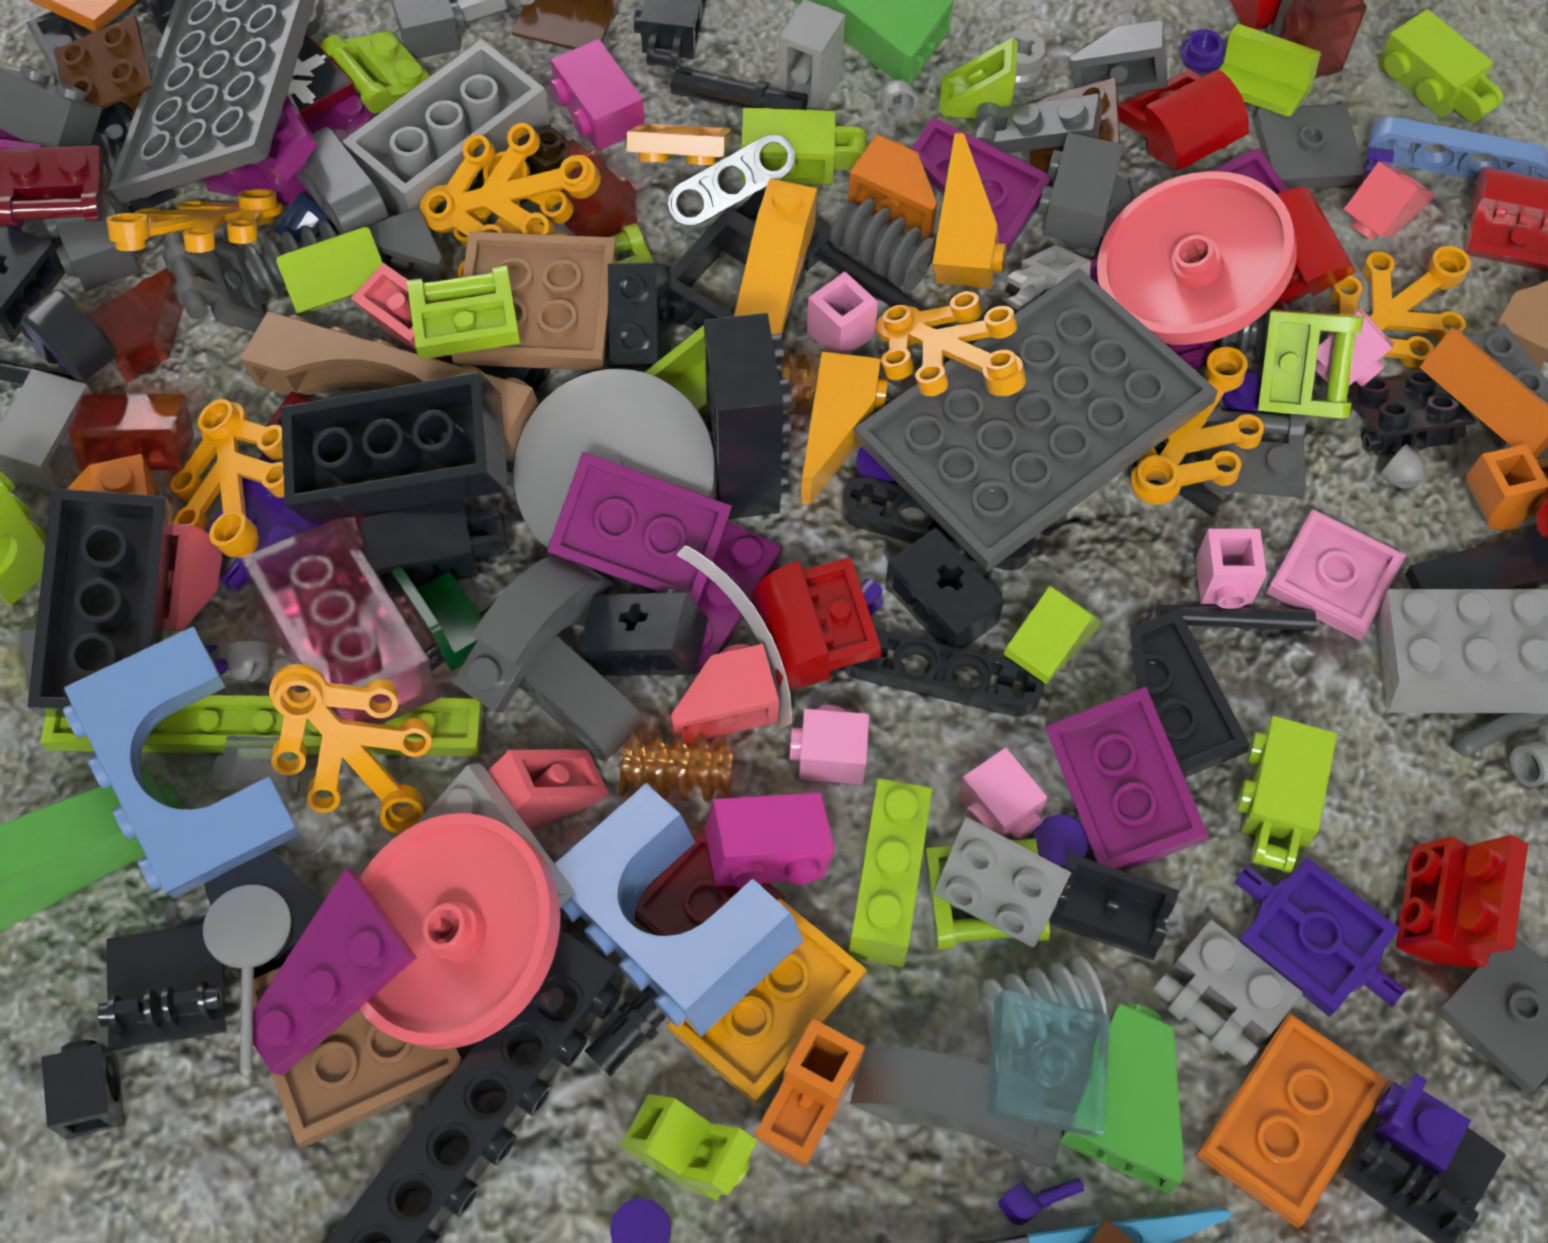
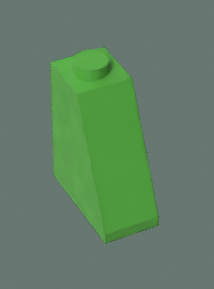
[1060,1003,1185,1195]

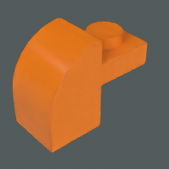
[1466,444,1548,531]
[754,1018,865,1168]

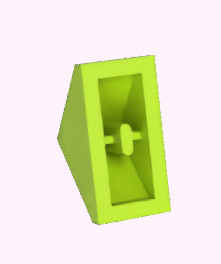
[939,37,1018,119]
[1003,586,1103,684]

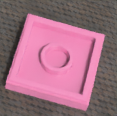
[1266,509,1406,641]

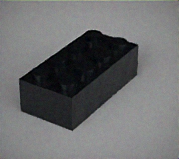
[704,313,792,519]
[281,372,508,524]
[27,488,175,718]

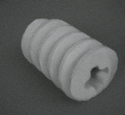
[978,956,1107,1055]

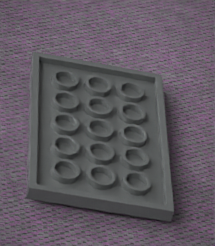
[107,0,315,204]
[854,269,1218,572]

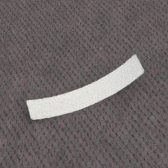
[676,546,792,729]

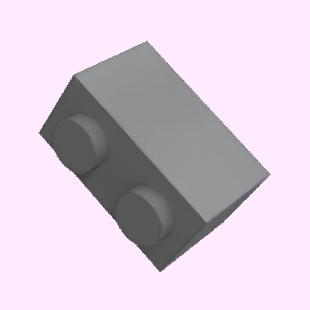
[778,0,845,110]
[0,369,102,491]

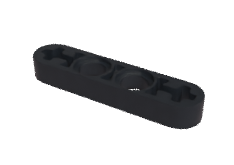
[841,477,1035,571]
[843,628,1044,717]

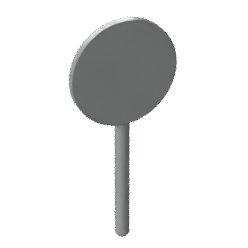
[203,885,292,1077]

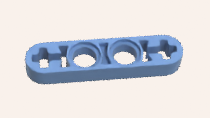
[1368,117,1548,180]

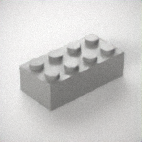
[342,39,550,215]
[1376,589,1548,714]

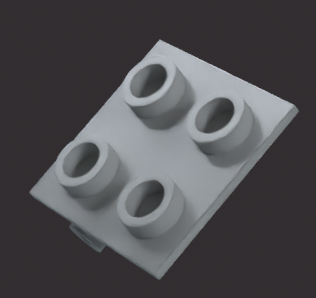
[933,817,1071,948]

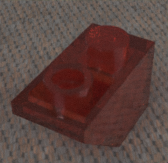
[561,138,637,237]
[89,268,184,384]

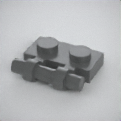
[163,232,265,332]

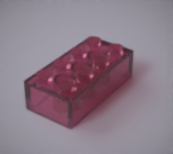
[241,517,437,724]

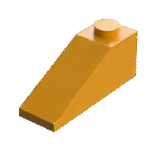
[933,133,1006,289]
[734,178,817,335]
[801,351,888,505]

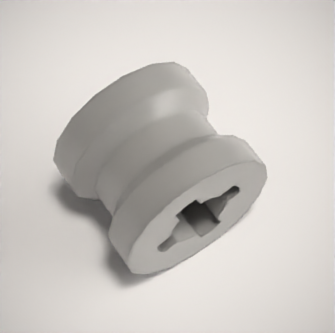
[1001,30,1045,89]

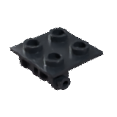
[1348,370,1476,456]
[97,924,227,1051]
[1343,1082,1507,1243]

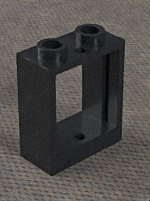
[671,207,806,331]

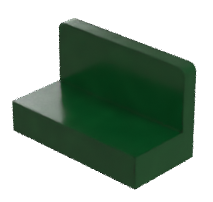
[391,566,482,672]

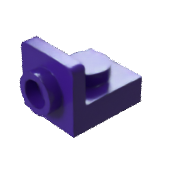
[1374,1073,1471,1175]

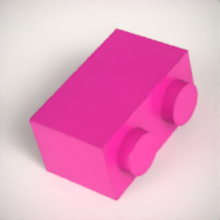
[549,39,645,151]
[705,793,835,889]

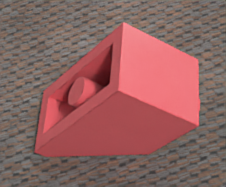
[1343,162,1436,240]
[351,263,452,362]
[163,524,223,631]
[671,644,779,746]
[487,749,610,831]

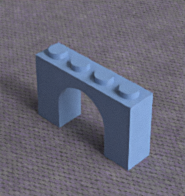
[63,626,301,899]
[555,783,804,1037]

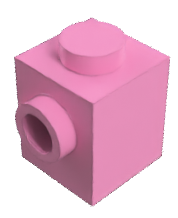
[807,272,878,355]
[1315,308,1394,387]
[1195,529,1267,609]
[789,705,869,785]
[958,747,1048,840]

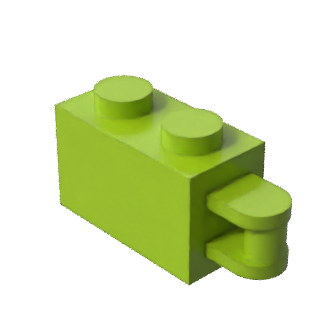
[1377,9,1503,122]
[741,108,867,185]
[1236,716,1338,873]

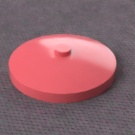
[1097,171,1297,345]
[359,813,560,1049]

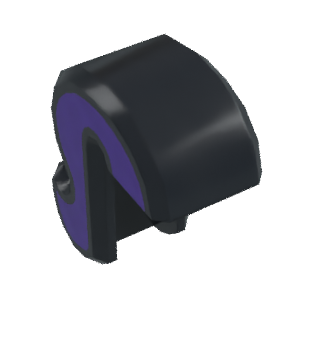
[21,290,117,382]

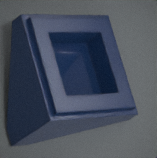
[275,192,339,242]

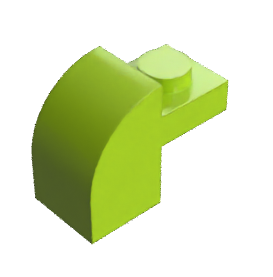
[619,1094,758,1201]

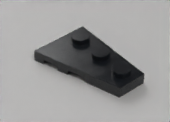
[1130,609,1250,778]

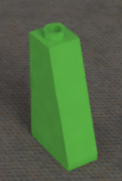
[794,0,954,85]
[0,769,185,932]

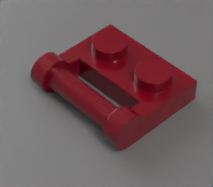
[0,145,104,226]

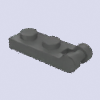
[971,94,1103,153]

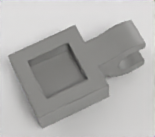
[1007,245,1091,311]

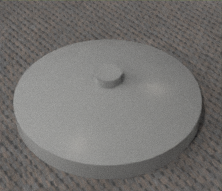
[513,369,718,574]

